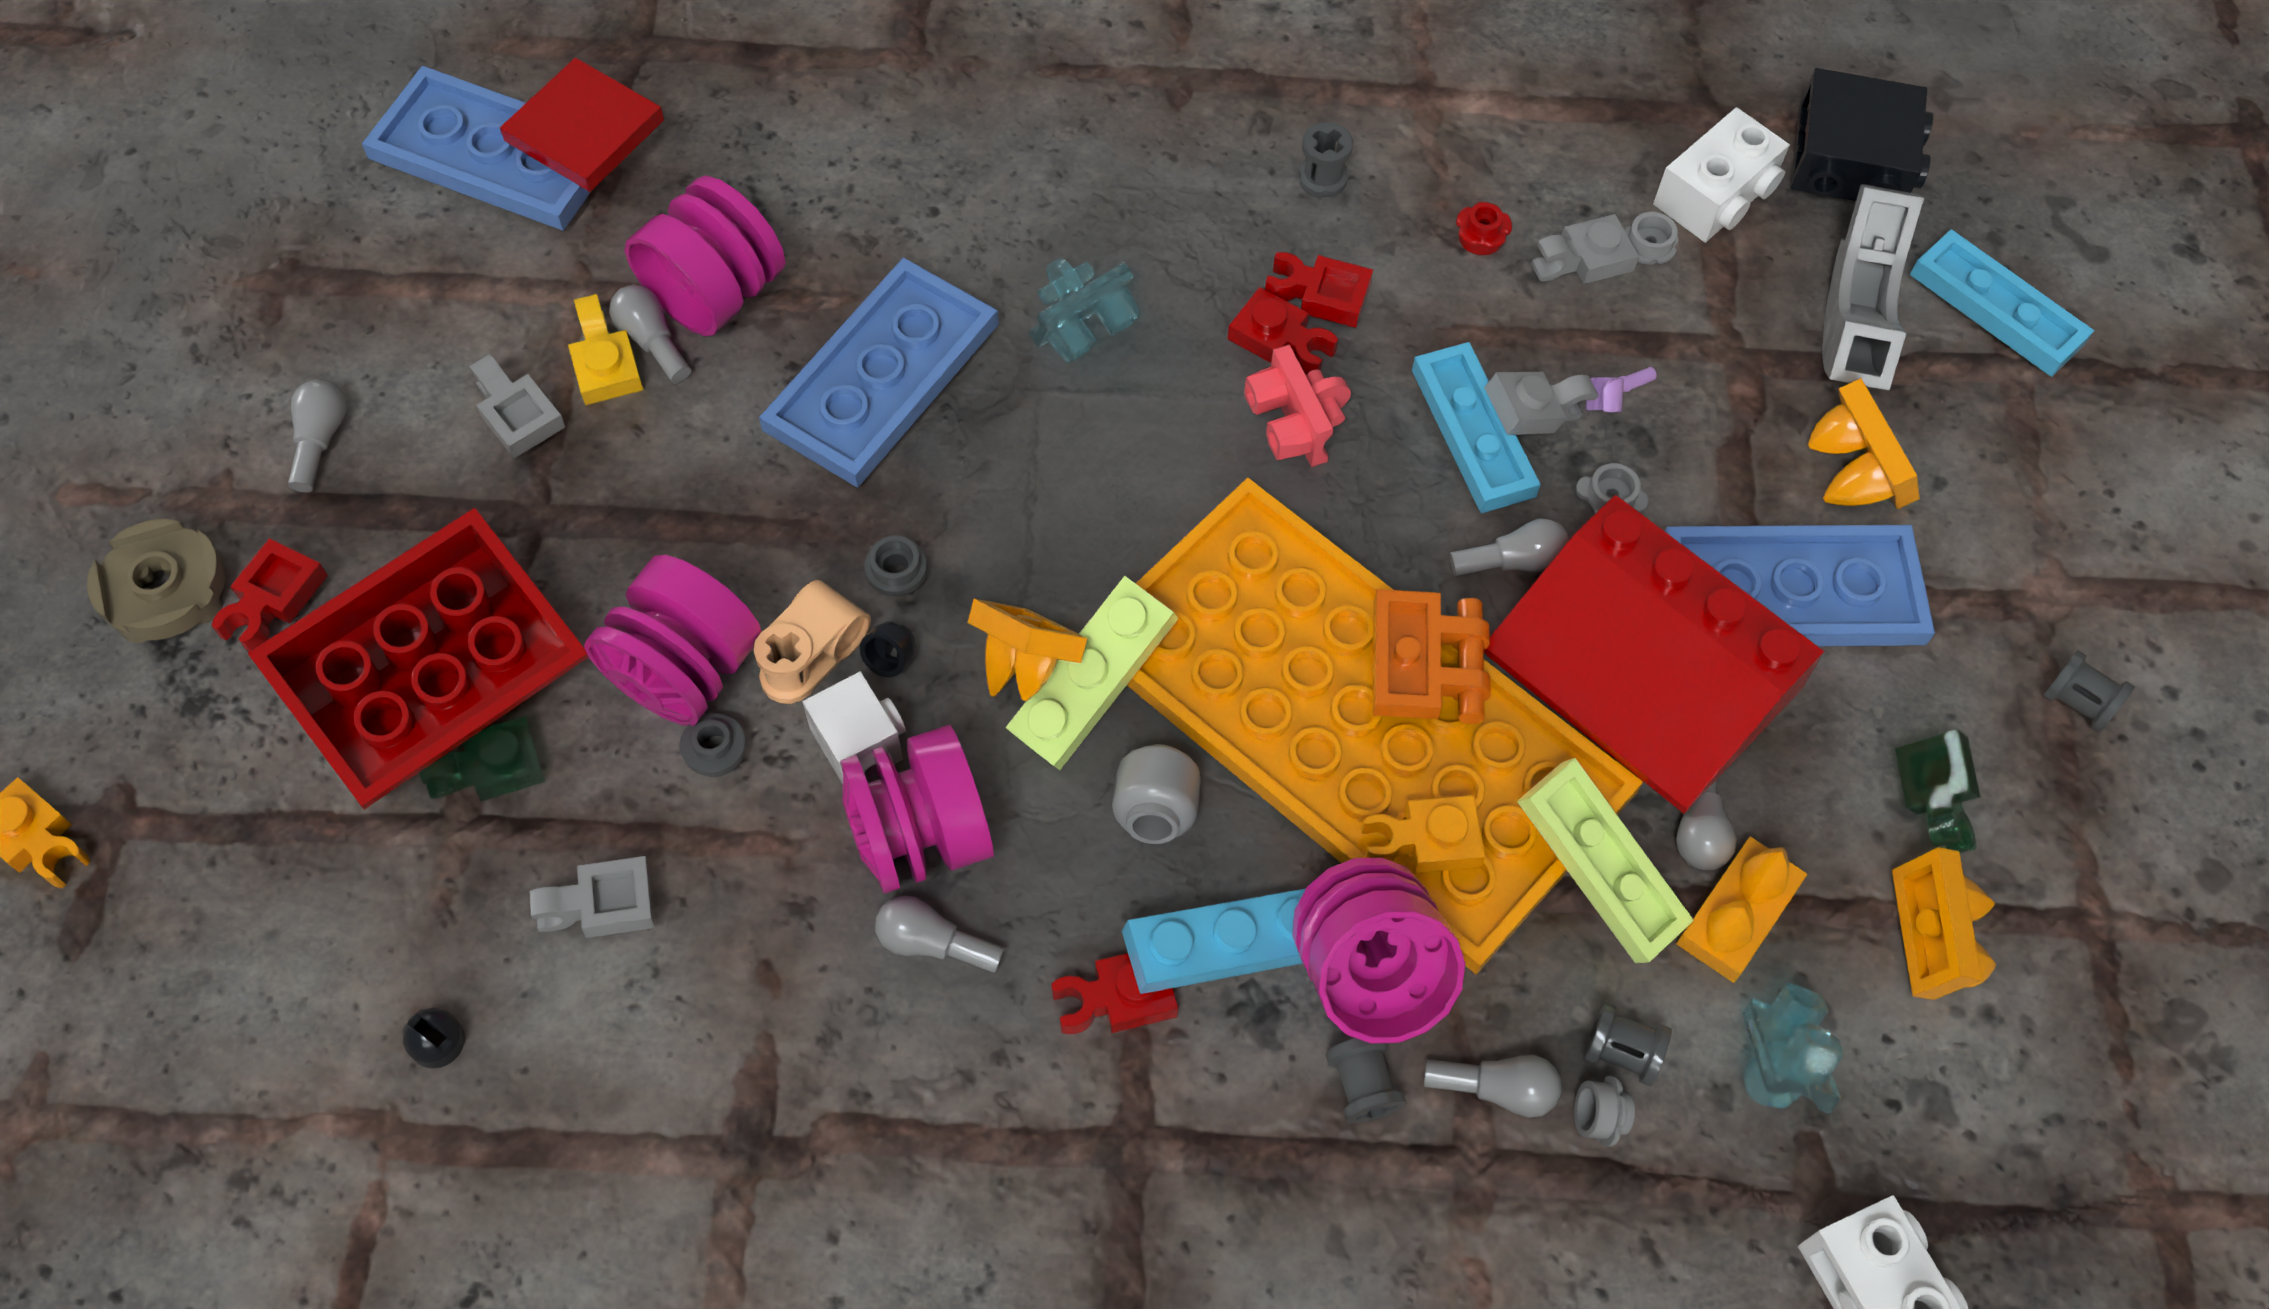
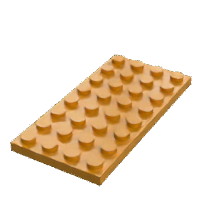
[1127,478,1643,975]

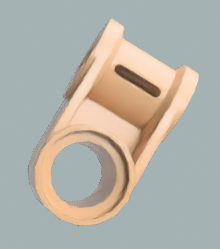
[754,580,871,704]

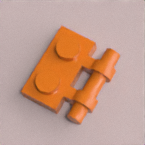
[1373,589,1491,724]

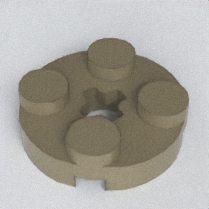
[87,519,226,643]

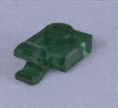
[419,716,545,801]
[1895,729,1981,853]

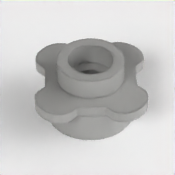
[1575,463,1649,515]

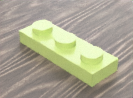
[1006,576,1179,770]
[1517,758,1694,963]

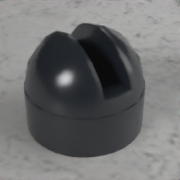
[860,621,916,678]
[403,1008,465,1068]

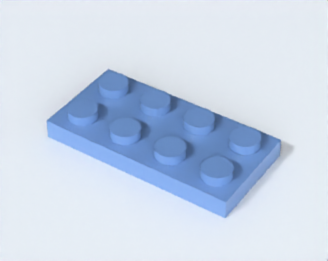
[362,66,591,231]
[759,257,999,488]
[1665,525,1935,646]

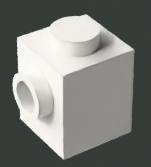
[802,671,906,784]

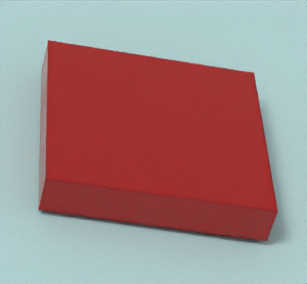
[500,57,664,192]

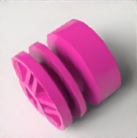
[624,175,786,336]
[584,555,762,726]
[840,725,994,894]
[1292,858,1465,1044]

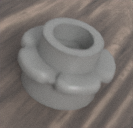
[1625,212,1679,265]
[1574,1076,1635,1147]

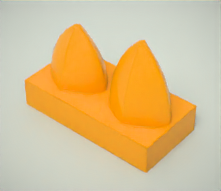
[1808,378,1920,509]
[967,599,1088,701]
[1676,836,1808,983]
[1892,847,1997,1000]

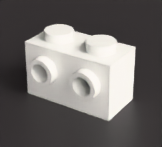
[1653,107,1790,243]
[1798,1195,1968,1309]

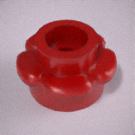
[1456,202,1512,255]

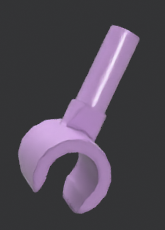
[1586,367,1657,412]

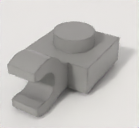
[1531,214,1640,284]
[469,354,565,459]
[1484,371,1599,435]
[529,856,655,938]

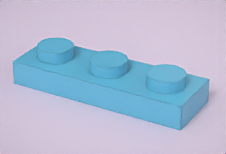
[1910,229,2095,377]
[1412,342,1541,514]
[1122,889,1306,994]

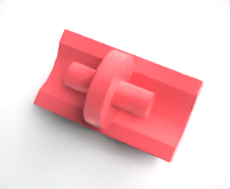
[1244,345,1351,467]

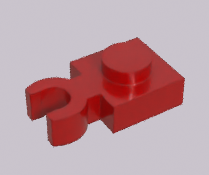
[1265,252,1374,328]
[1227,287,1338,375]
[211,538,328,652]
[1051,953,1178,1034]

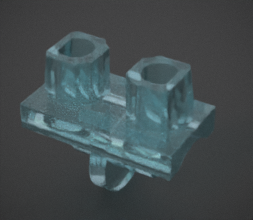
[1029,258,1140,364]
[1742,983,1844,1114]

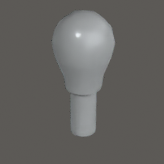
[609,284,692,384]
[288,379,347,492]
[1450,518,1570,576]
[1676,781,1737,871]
[875,896,1005,973]
[1424,1054,1563,1118]

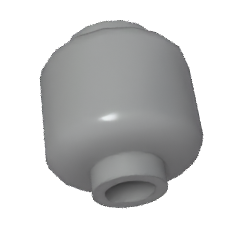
[1112,744,1201,844]

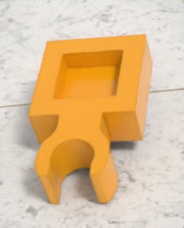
[0,777,90,888]
[1361,795,1485,873]

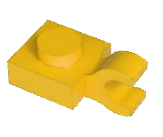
[568,294,644,405]

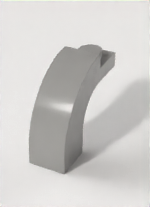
[1822,184,1924,391]

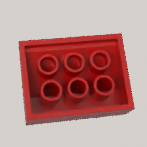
[1483,494,1824,814]
[247,508,589,810]

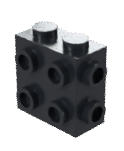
[1790,68,1933,201]

